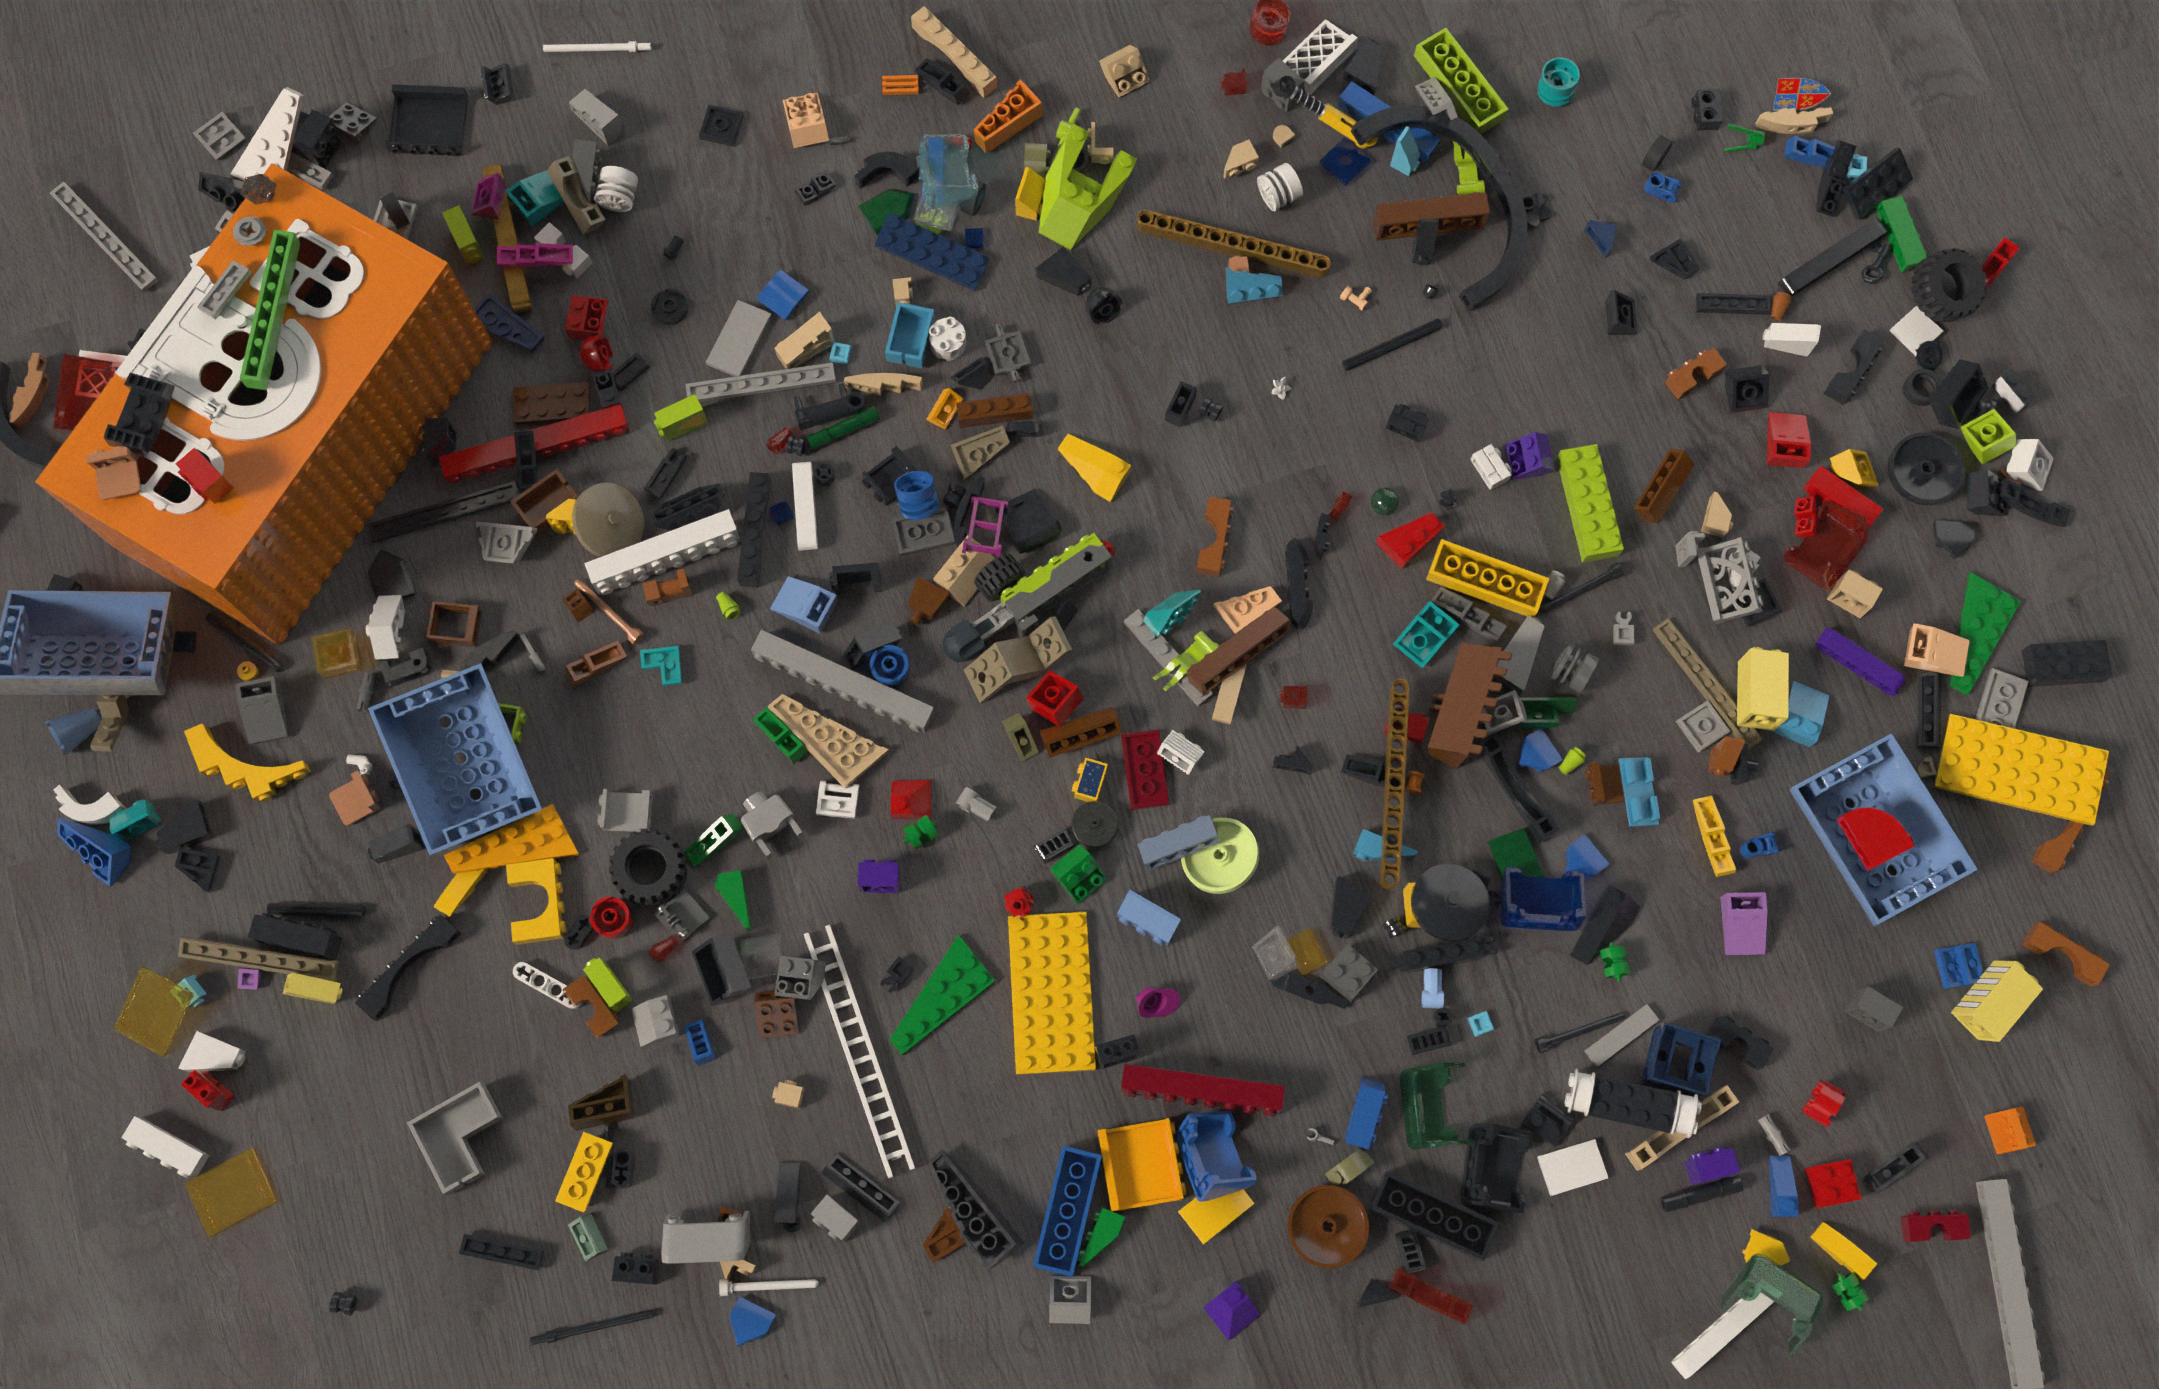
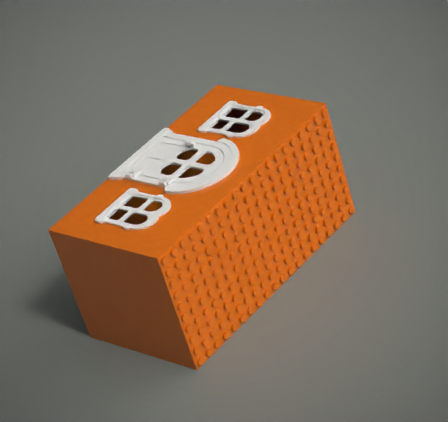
[35,163,492,646]

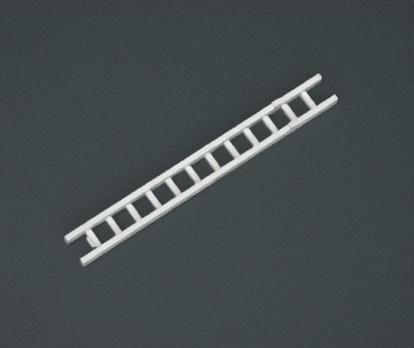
[804,925,915,1179]

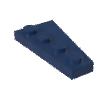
[474,293,545,352]

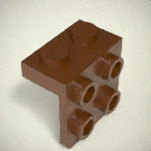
[1585,762,1625,806]

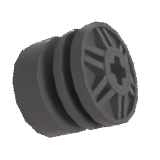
[1551,643,1599,693]

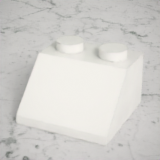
[2006,439,2054,491]

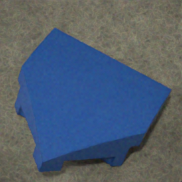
[1518,728,1563,773]
[1565,834,1609,879]
[730,1297,776,1347]

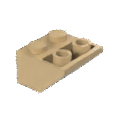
[1099,45,1150,97]

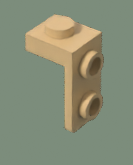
[1088,122,1113,164]

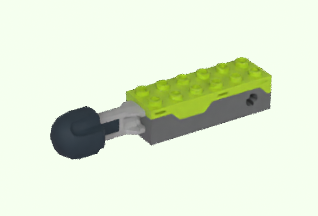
[942,533,1115,662]

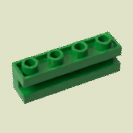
[1876,196,1928,273]

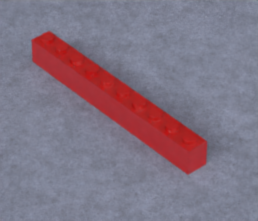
[439,404,630,484]

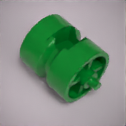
[902,815,939,850]
[1600,942,1631,982]
[1831,1272,1870,1311]

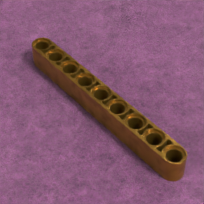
[482,163,533,313]

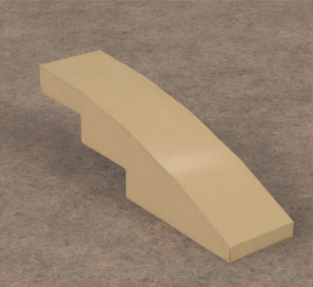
[844,373,923,396]
[1212,663,1247,725]

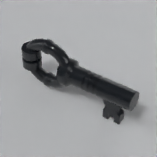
[1861,244,1891,285]

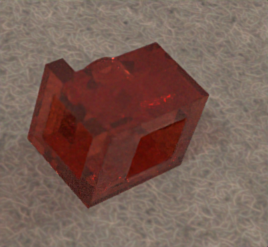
[1220,69,1247,96]
[1279,685,1307,709]

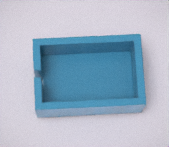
[885,302,935,368]

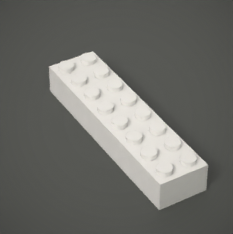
[584,509,741,595]

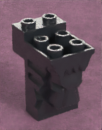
[291,110,341,168]

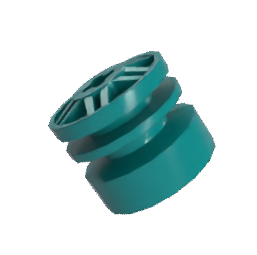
[1537,57,1580,107]

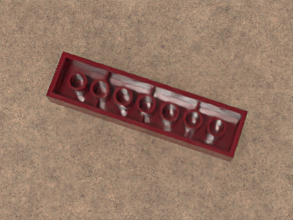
[1120,1064,1285,1117]

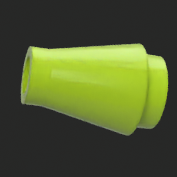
[716,592,741,620]
[1558,747,1587,776]

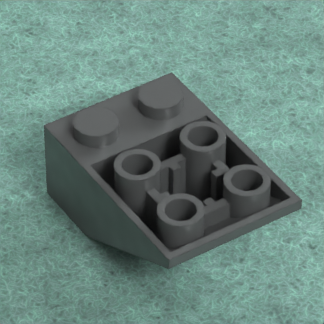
[572,139,602,204]
[235,676,288,744]

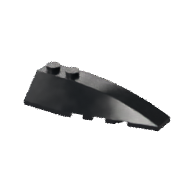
[198,172,255,212]
[928,1149,1024,1271]

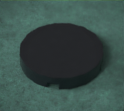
[651,289,689,325]

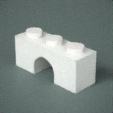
[534,222,592,278]

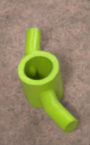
[1056,108,1081,146]

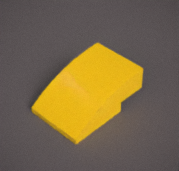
[1178,1189,1254,1244]

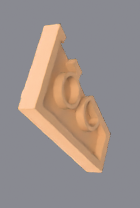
[1213,586,1282,633]

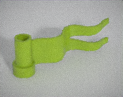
[1453,141,1485,195]
[1153,631,1219,691]

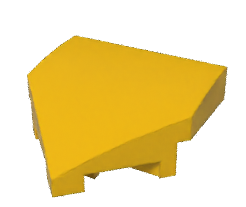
[1742,1229,1790,1278]

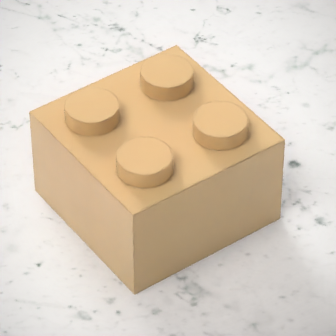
[1827,570,1883,618]

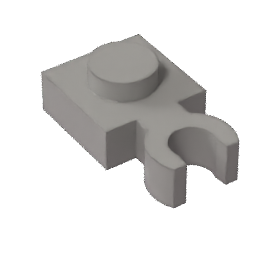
[1613,612,1634,645]

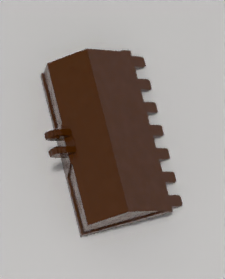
[1428,643,1512,769]

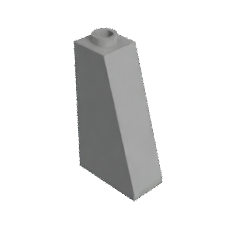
[1493,615,1544,695]

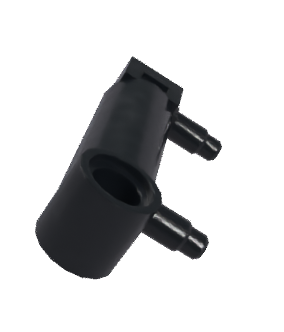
[794,383,866,430]

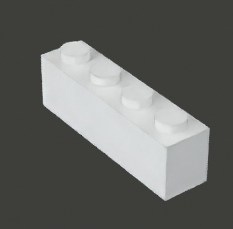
[121,1116,210,1178]

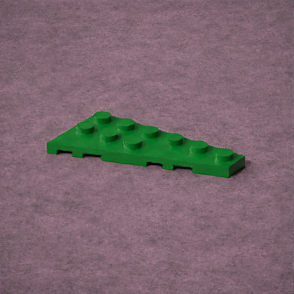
[1949,572,2021,695]
[889,935,995,1056]

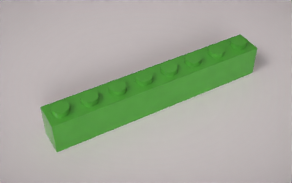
[240,230,300,390]

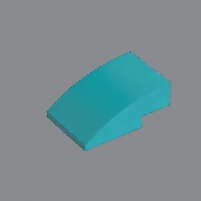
[1393,601,1460,669]

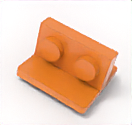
[1984,1106,2036,1154]

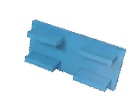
[1618,757,1660,827]

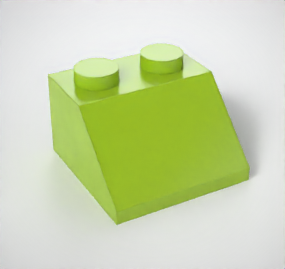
[1961,409,2016,465]

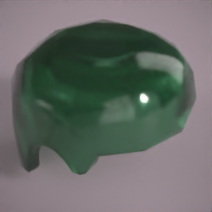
[1371,487,1399,516]

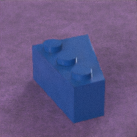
[1345,1077,1388,1149]

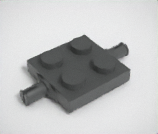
[985,323,1031,383]

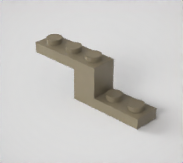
[90,661,133,752]

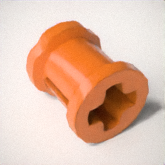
[1404,771,1425,795]

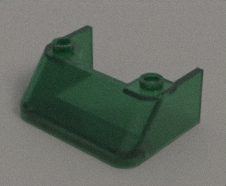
[1400,1062,1474,1150]
[1721,1253,1824,1357]

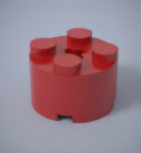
[590,897,633,939]
[1802,1080,1847,1127]

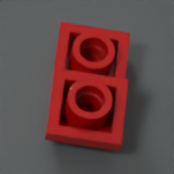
[1794,496,1817,538]

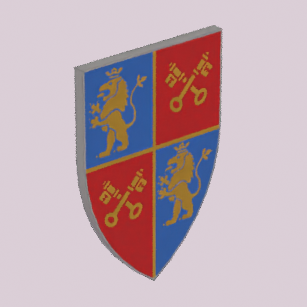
[1773,78,1831,111]

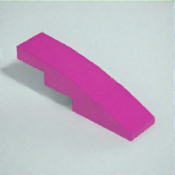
[497,243,573,267]

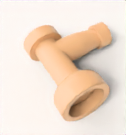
[1340,286,1372,311]

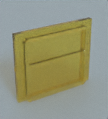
[113,966,194,1057]
[184,1148,277,1238]

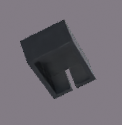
[1929,359,1989,429]
[691,933,751,1006]

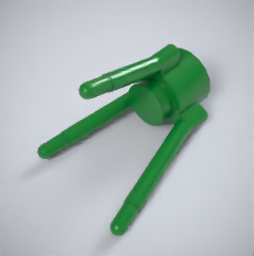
[1724,124,1765,152]

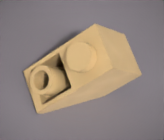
[1223,140,1259,179]

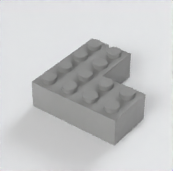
[407,1082,503,1195]

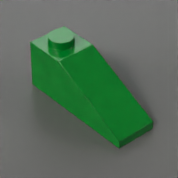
[684,813,745,867]
[715,870,752,931]

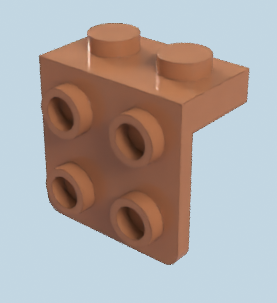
[86,446,141,500]
[329,770,381,826]

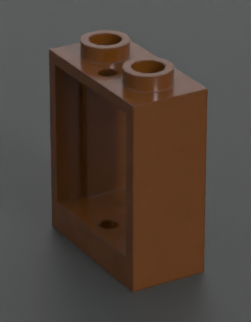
[425,601,482,647]

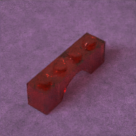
[1387,1269,1473,1325]

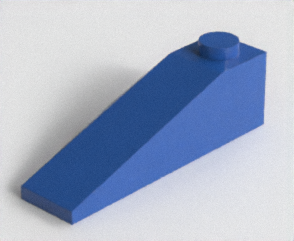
[57,817,131,886]

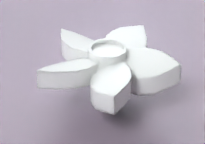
[1272,377,1291,400]

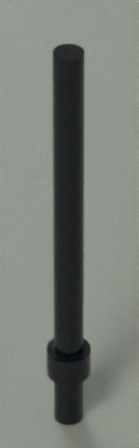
[530,1309,654,1345]

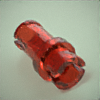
[1328,491,1353,521]

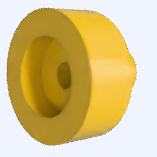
[237,661,259,682]

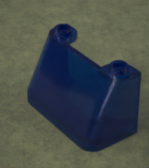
[1501,867,1586,931]

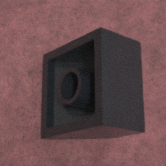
[1725,365,1770,413]

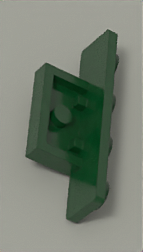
[1519,697,1577,728]

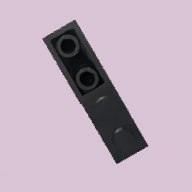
[1816,140,1857,217]

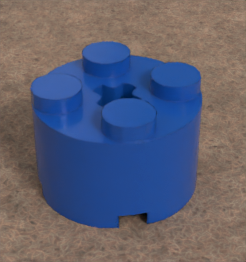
[870,645,910,688]

